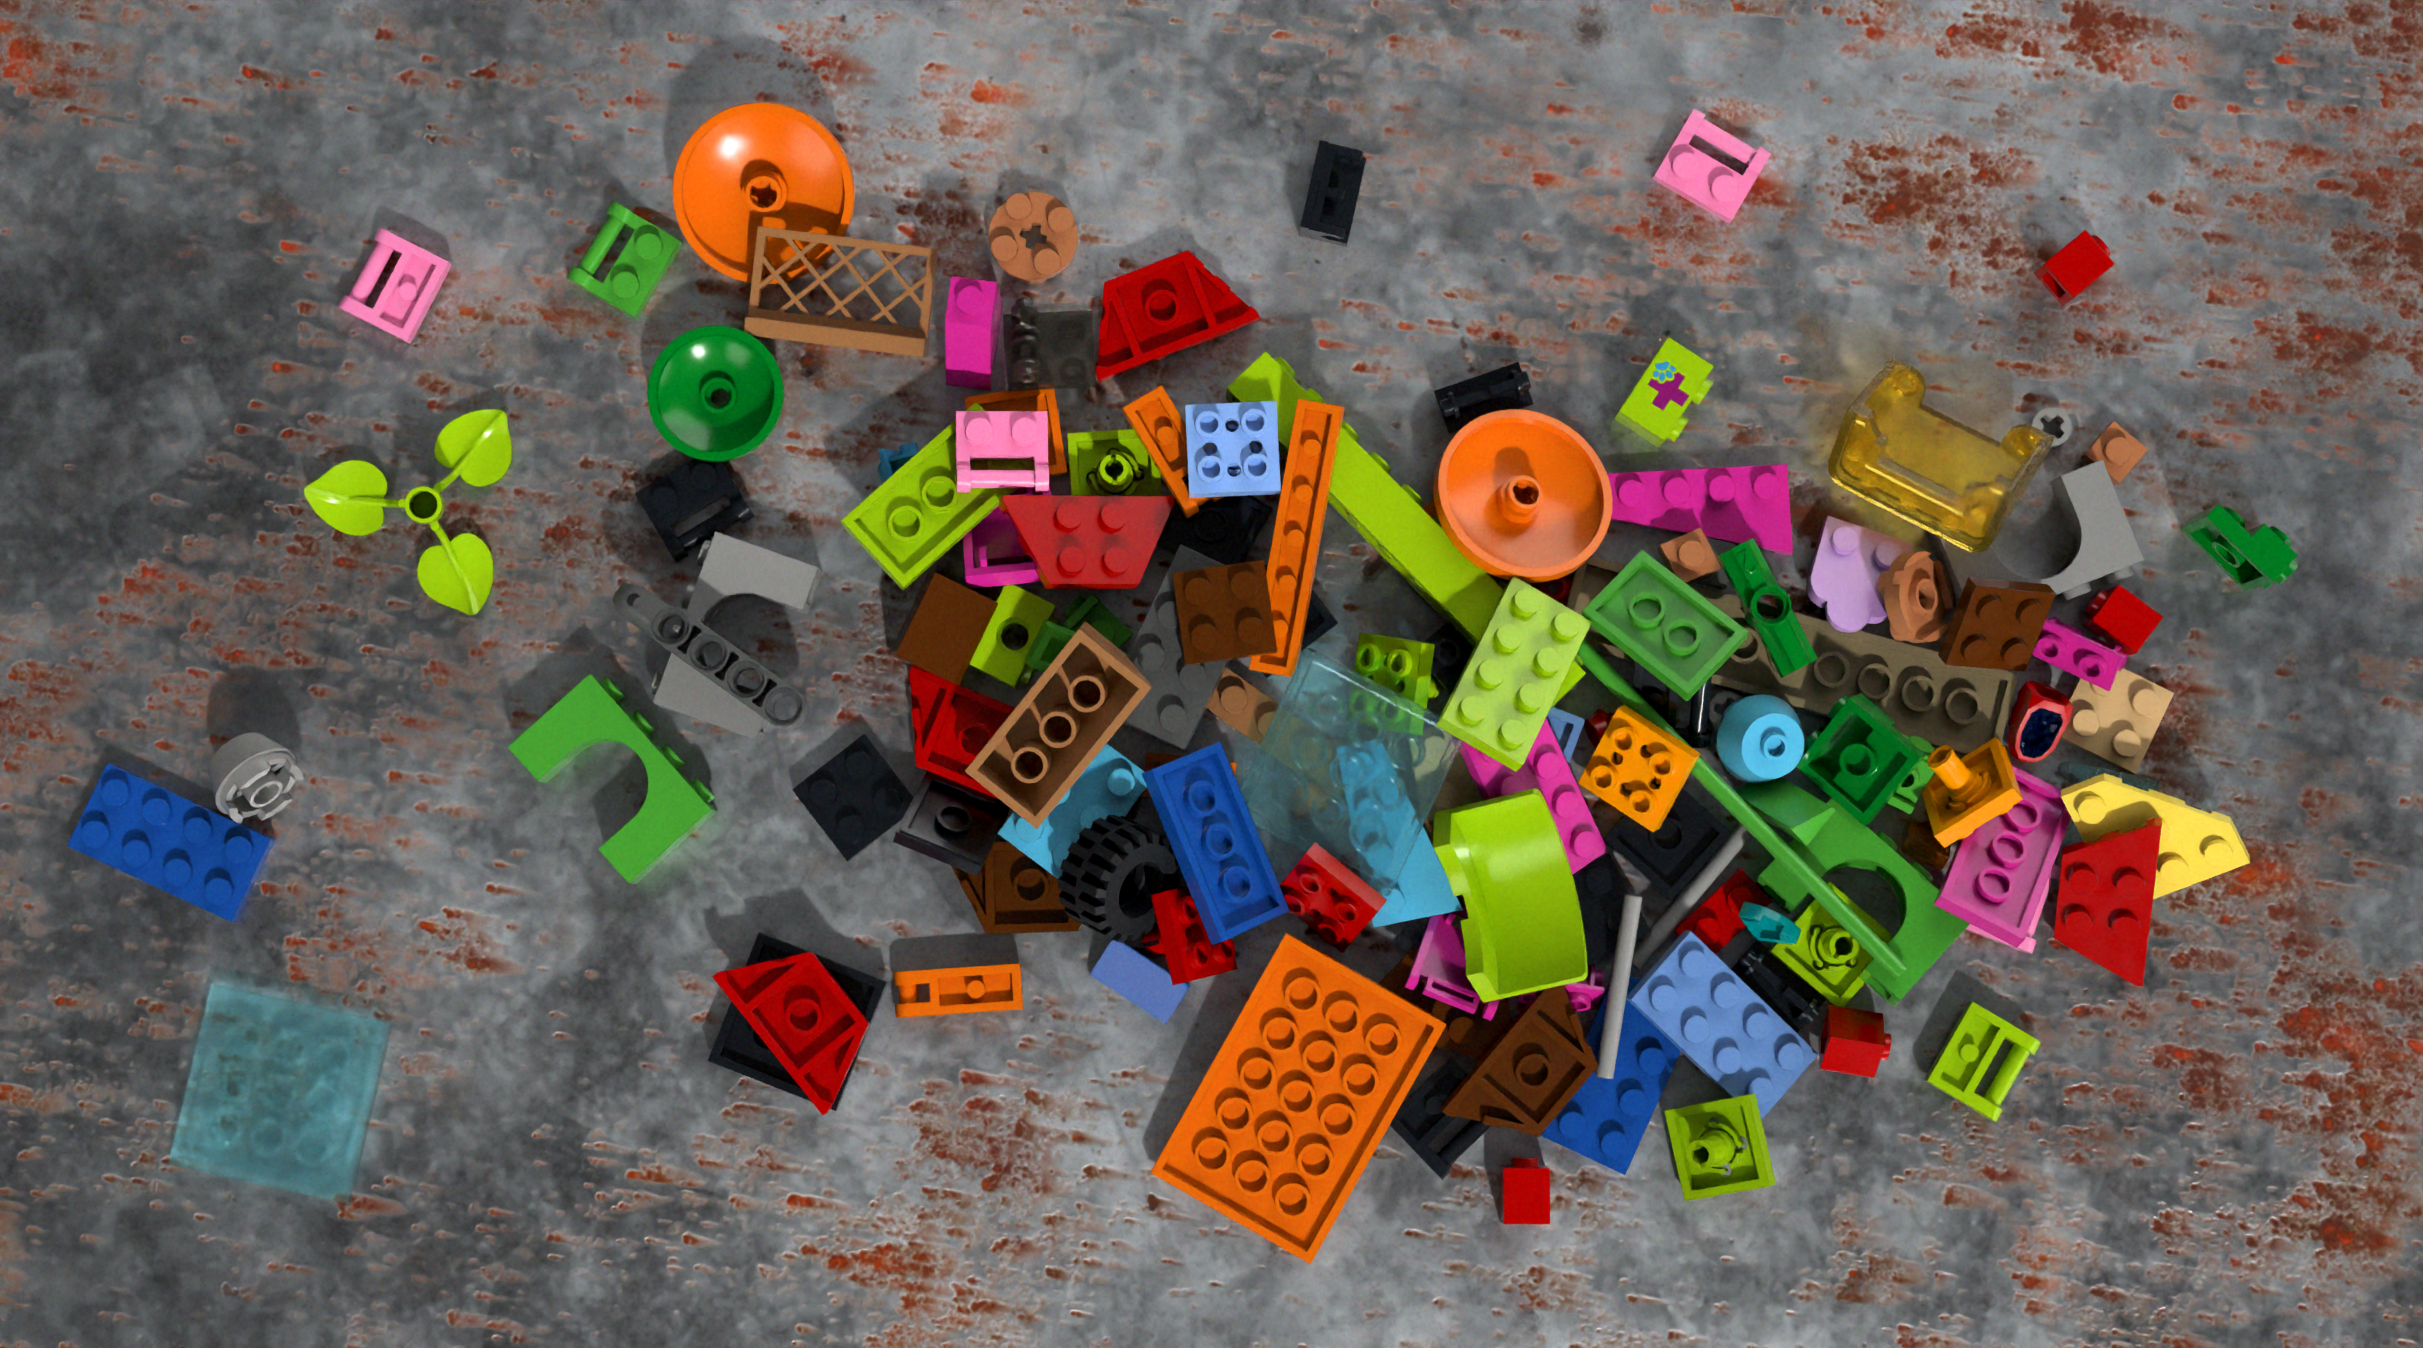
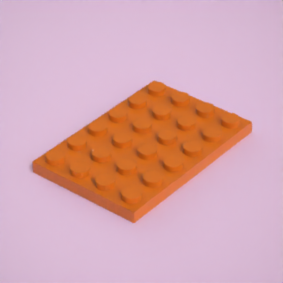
[1150,932,1447,1264]

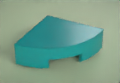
[1738,902,1801,945]

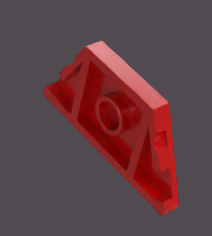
[1096,250,1260,383]
[999,495,1174,589]
[909,666,1015,800]
[2053,818,2162,986]
[712,952,870,1116]

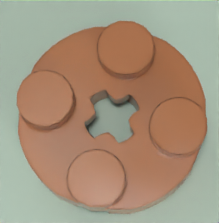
[988,192,1078,284]
[1878,551,1954,643]

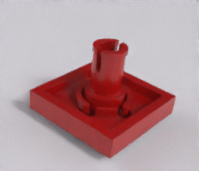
[1280,842,1387,953]
[1142,887,1238,985]

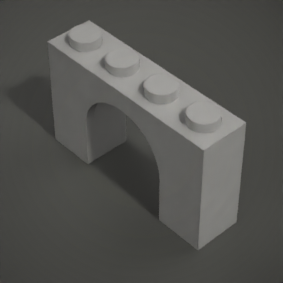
[1925,459,2144,607]
[650,531,823,742]

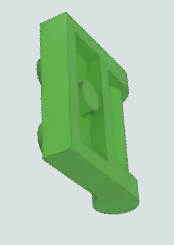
[566,201,683,320]

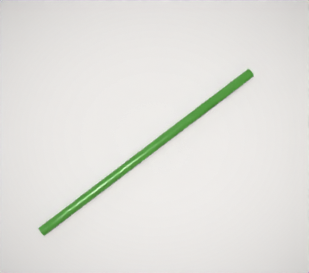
[1577,639,1908,980]

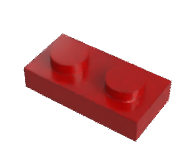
[1673,868,1772,955]

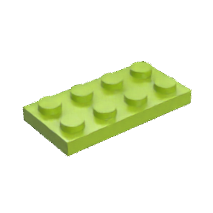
[841,402,1033,590]
[1436,576,1592,772]

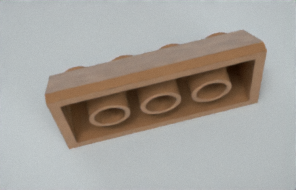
[965,622,1152,829]

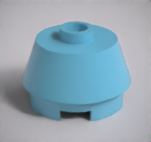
[1714,694,1804,784]

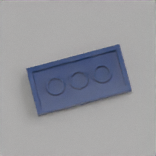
[1142,742,1290,945]
[67,763,276,922]
[1540,975,1681,1175]

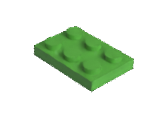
[1582,550,1748,701]

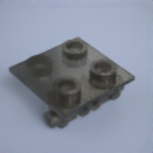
[1003,298,1096,392]

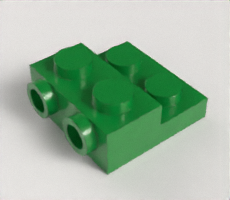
[2180,504,2298,591]
[1796,693,1926,826]

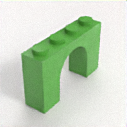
[508,674,717,884]
[1755,798,1970,1008]

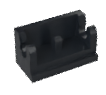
[1299,140,1366,247]

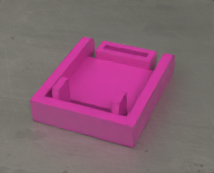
[963,482,1052,589]
[1405,896,1500,1021]

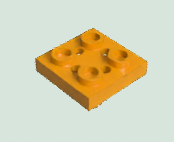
[1578,705,1701,832]
[1922,737,2023,848]

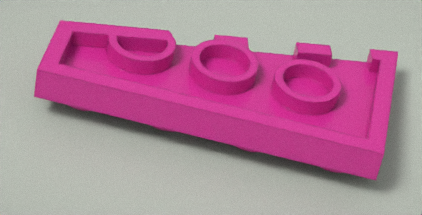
[1607,464,1793,556]

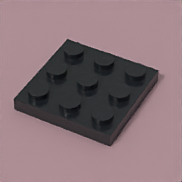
[708,932,888,1111]

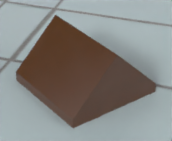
[889,572,998,686]

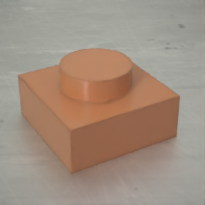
[2081,421,2148,486]
[1657,527,1721,585]

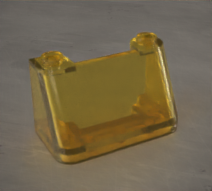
[1828,356,2055,553]

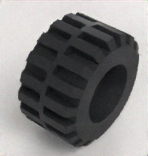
[1058,815,1180,942]

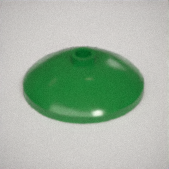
[647,325,785,462]

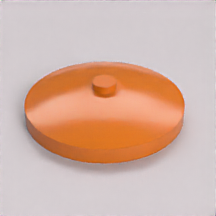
[672,101,855,284]
[1433,409,1613,583]

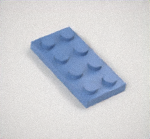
[1626,930,1818,1120]

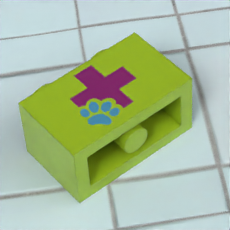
[1614,337,1714,448]

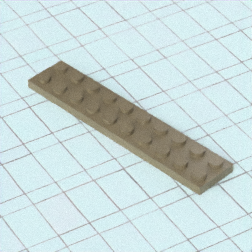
[1566,556,2019,755]

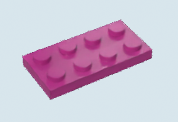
[1454,718,1608,875]
[1933,764,2071,948]

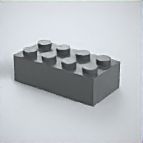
[1123,544,1230,753]

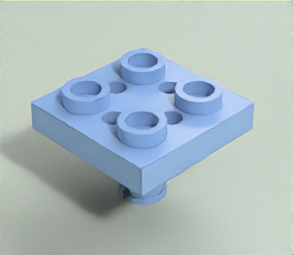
[1185,401,1281,498]

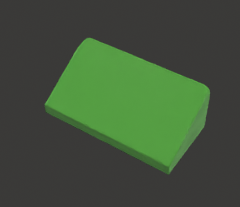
[1735,777,1835,846]

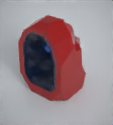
[2006,681,2073,763]

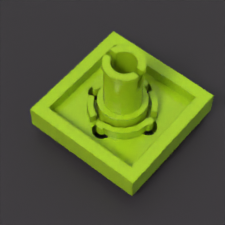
[1067,429,1162,496]
[1348,632,1441,735]
[1769,882,1894,1007]
[1664,1093,1776,1201]

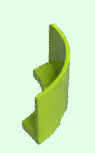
[1433,788,1588,1003]

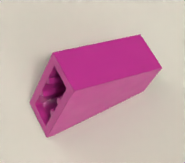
[945,276,1003,391]

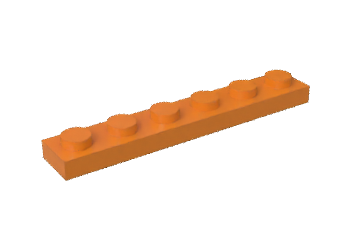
[1249,399,1345,678]

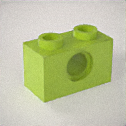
[969,584,1061,690]

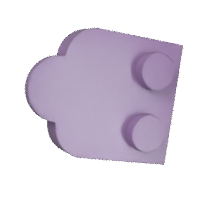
[1806,516,1913,633]

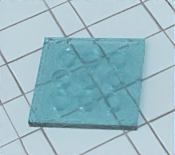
[1240,648,1463,896]
[168,984,393,1203]

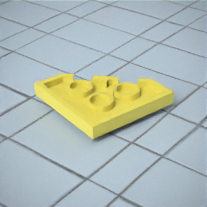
[2061,773,2250,899]

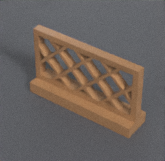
[744,226,938,357]

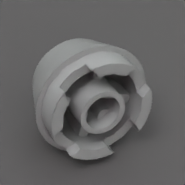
[208,732,303,824]

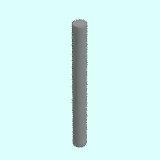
[1632,822,1752,970]
[1595,894,1643,1079]

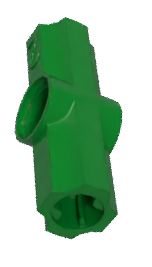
[1717,538,1818,678]

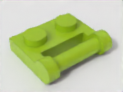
[1924,1001,2041,1122]

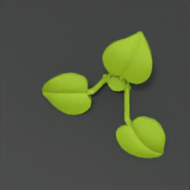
[304,409,513,616]

